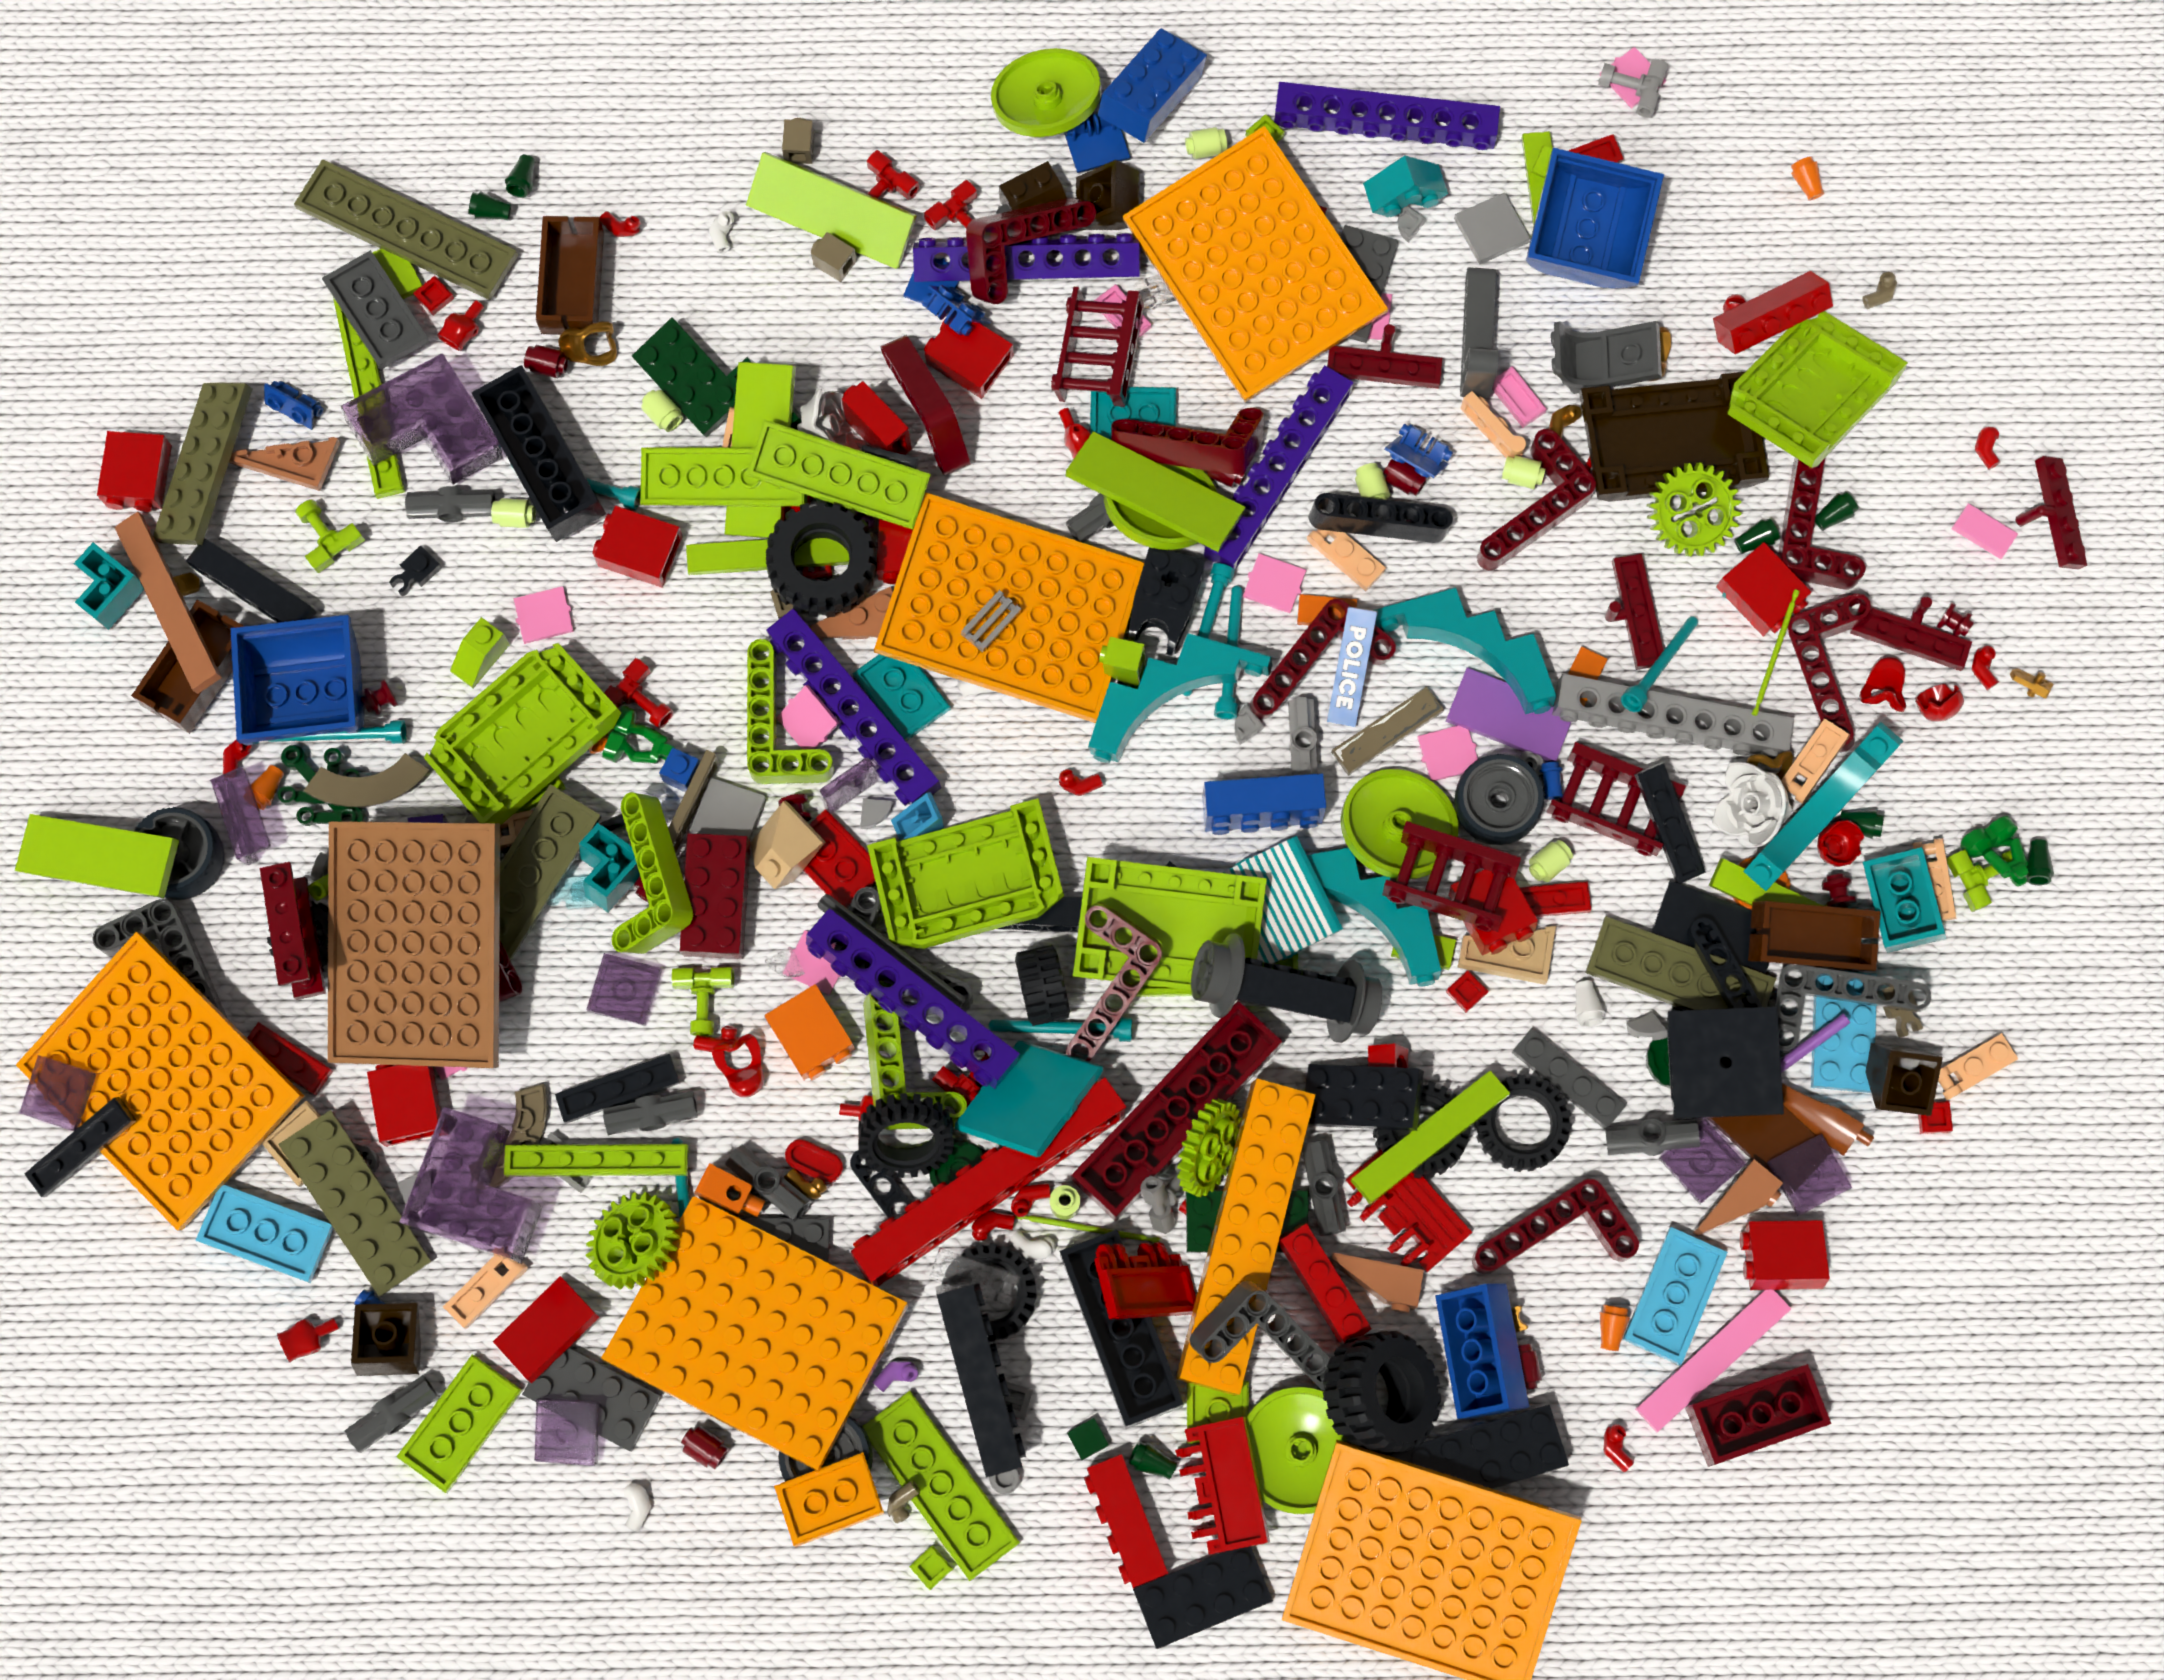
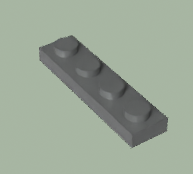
[1512,1029,1626,1129]

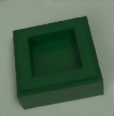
[1067,1418,1109,1461]

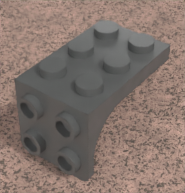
[1550,321,1662,394]

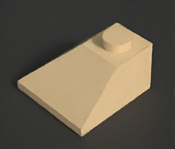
[751,800,825,889]

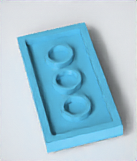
[1811,969,1877,1093]
[195,1185,334,1283]
[1623,1227,1728,1366]

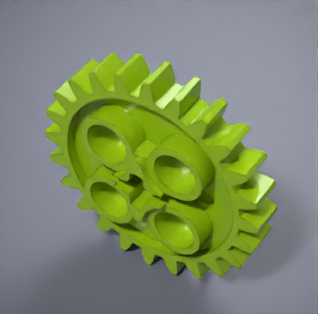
[1647,463,1742,557]
[1177,1098,1241,1197]
[586,1192,680,1290]

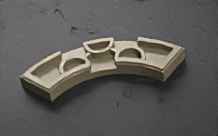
[303,753,429,808]
[470,1083,548,1196]

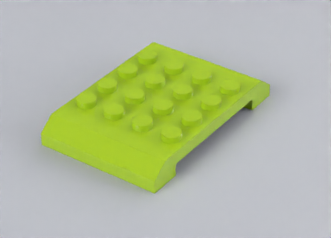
[1073,857,1267,990]

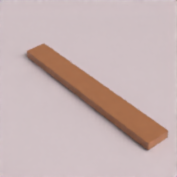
[114,511,222,694]

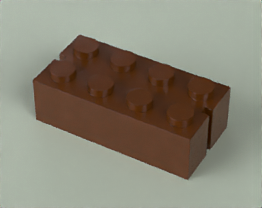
[536,216,604,335]
[131,599,245,734]
[1748,901,1881,971]

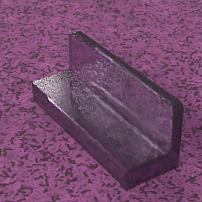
[210,767,271,865]

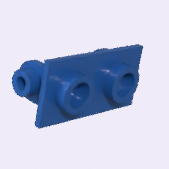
[264,381,324,430]

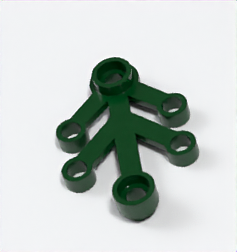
[278,745,364,826]

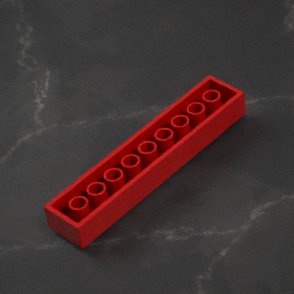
[851,1077,1126,1288]

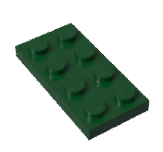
[631,317,736,437]
[1185,1191,1309,1253]

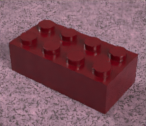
[679,833,751,959]
[1685,1364,1832,1467]

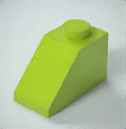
[450,617,510,689]
[1099,637,1146,689]

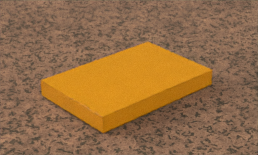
[774,1453,885,1547]

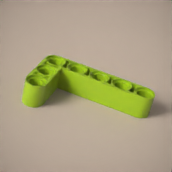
[747,639,835,784]
[612,792,693,954]
[863,981,967,1130]

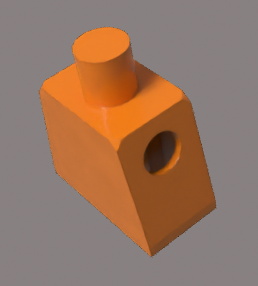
[694,1163,765,1217]

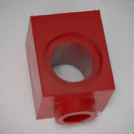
[1368,1043,1408,1068]

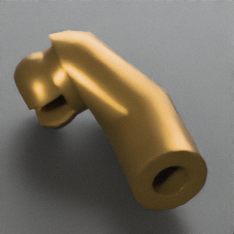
[1549,405,1582,438]
[784,1168,827,1199]

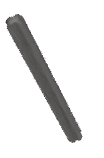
[817,894,965,1008]

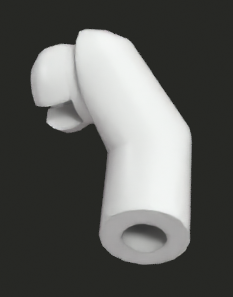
[709,211,734,254]
[1008,1230,1055,1260]
[624,1483,651,1532]

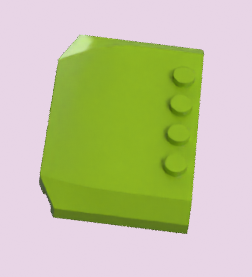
[1728,311,1908,468]
[424,643,621,825]
[867,798,1064,949]

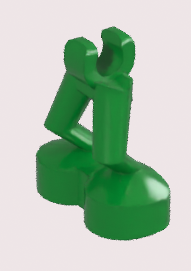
[602,705,675,764]
[1960,816,2028,887]

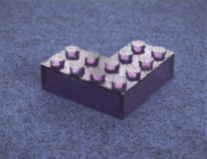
[341,353,503,485]
[399,1107,543,1264]

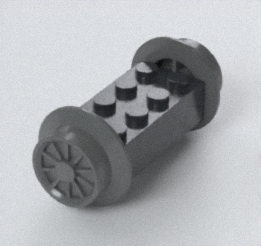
[1191,933,1382,1043]

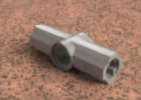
[1288,697,1318,776]

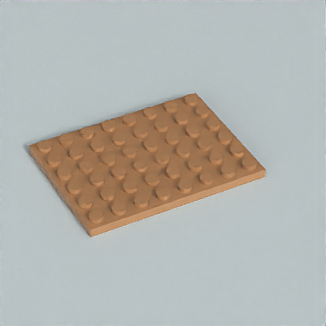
[328,821,500,1068]

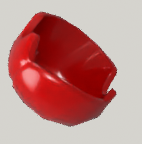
[1915,684,1964,722]
[1817,820,1864,867]

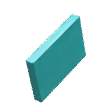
[1090,387,1176,440]
[852,654,951,741]

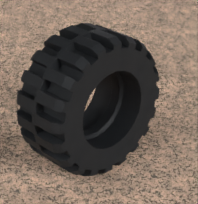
[766,501,877,618]
[1323,1331,1441,1454]

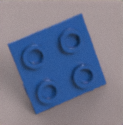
[1064,113,1130,173]
[922,285,991,336]
[1384,424,1454,478]

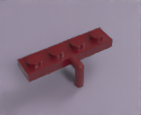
[1327,324,1443,389]
[2015,456,2088,570]
[1605,554,1664,670]
[1850,597,1972,671]

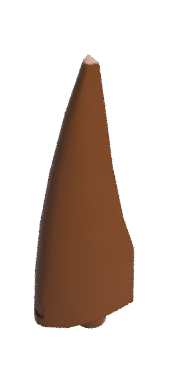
[1782,1083,1874,1156]

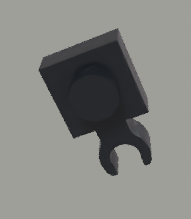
[389,545,442,596]

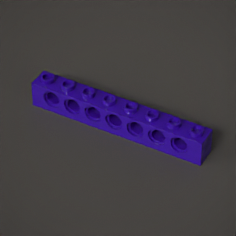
[1274,82,1500,150]
[913,233,1140,282]
[1202,365,1354,570]
[766,609,942,806]
[806,908,1020,1089]

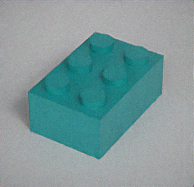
[1862,847,1947,953]

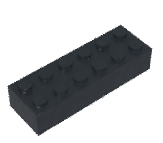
[471,365,606,542]
[1059,1229,1184,1429]
[935,1277,1026,1478]
[1384,1404,1569,1489]

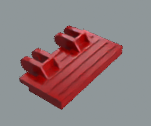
[1345,1150,1473,1273]
[1094,1242,1196,1319]
[1175,1417,1270,1555]

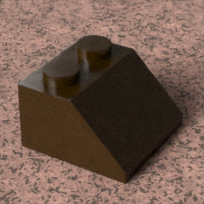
[1076,159,1139,230]
[999,161,1067,240]
[1865,1043,1943,1116]
[351,1303,421,1376]

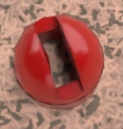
[1723,294,1746,313]

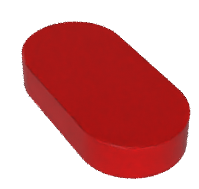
[785,1139,843,1184]

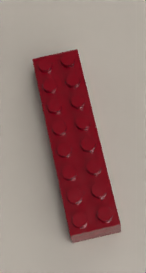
[1071,1001,1282,1222]

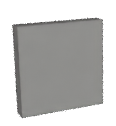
[1454,192,1530,265]
[690,777,766,840]

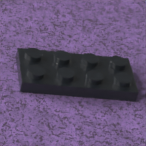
[1305,1064,1424,1131]
[1133,1546,1273,1649]

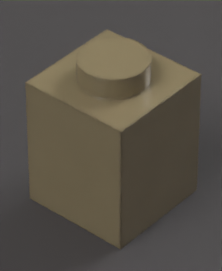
[782,118,815,164]
[811,232,857,282]

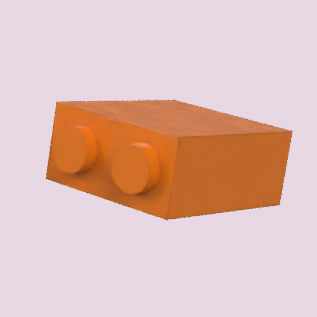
[764,984,855,1081]

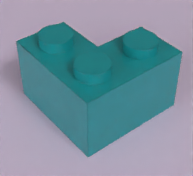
[1363,155,1448,217]
[74,542,144,630]
[579,823,640,913]

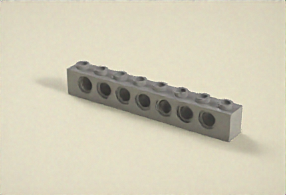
[1552,674,1794,759]

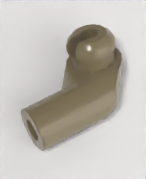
[1862,272,1897,309]
[887,1480,921,1524]

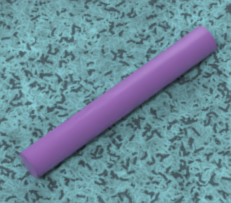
[1780,1013,1851,1073]

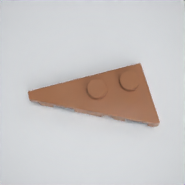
[229,437,340,491]
[809,587,893,640]

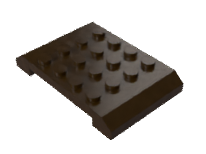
[1579,372,1769,502]

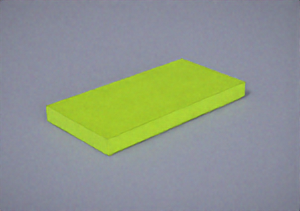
[397,1354,523,1494]

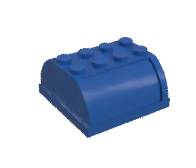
[1526,148,1664,288]
[231,615,364,746]

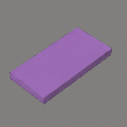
[1445,667,1571,762]

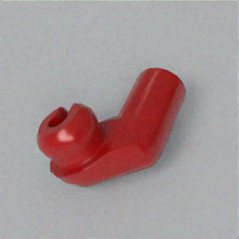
[1972,646,1999,691]
[222,739,252,779]
[1059,769,1103,796]
[971,1211,1015,1241]
[1603,1424,1634,1473]

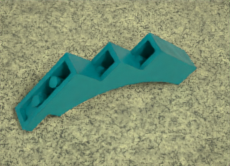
[1373,588,1556,714]
[1088,633,1273,763]
[1743,722,1904,891]
[1307,848,1441,987]

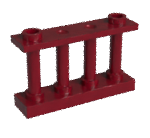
[1051,286,1144,407]
[1546,742,1686,857]
[1383,821,1521,932]
[259,862,326,1000]

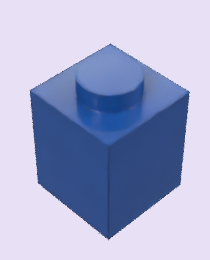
[659,747,700,792]

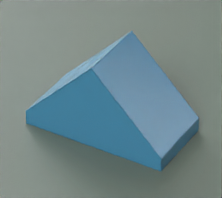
[891,792,944,841]

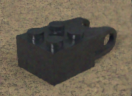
[1128,547,1206,656]

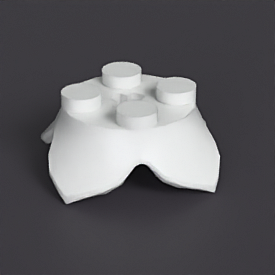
[797,388,861,451]
[1712,762,1792,847]

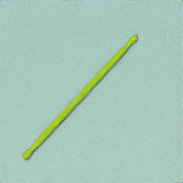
[1752,589,1800,716]
[1015,1215,1160,1243]

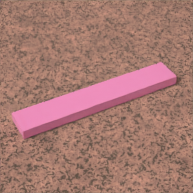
[1635,1290,1791,1433]

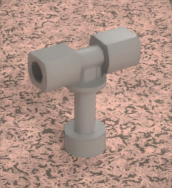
[1598,59,1668,118]
[1140,1159,1182,1234]

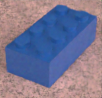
[1097,28,1207,143]
[1202,773,1326,835]
[1435,1284,1529,1419]

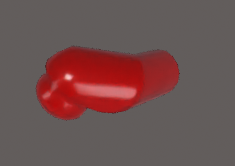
[600,211,641,237]
[1975,427,2001,470]
[693,1026,738,1052]
[1011,1183,1050,1217]

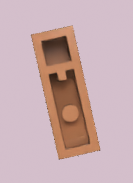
[1692,1159,1783,1236]
[1330,1252,1424,1313]

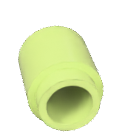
[1185,127,1227,159]
[641,390,683,432]
[1501,455,1545,489]
[1355,463,1390,500]
[491,498,536,528]
[1529,840,1573,882]
[1050,1185,1080,1220]

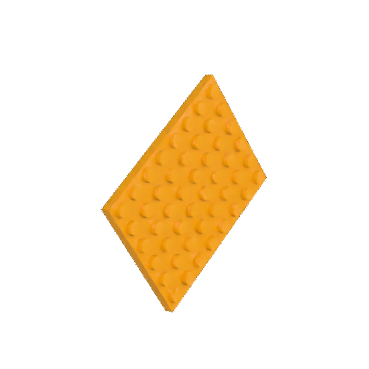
[1122,126,1388,403]
[874,492,1144,723]
[16,932,304,1231]
[601,1196,909,1472]
[1282,1440,1582,1680]

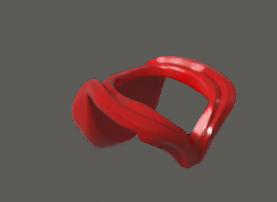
[1859,657,1906,712]
[712,1034,764,1098]

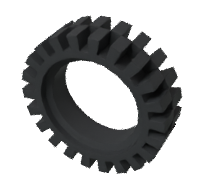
[1474,1075,1572,1172]
[1373,1081,1471,1179]
[858,1093,954,1178]
[942,1244,1037,1342]

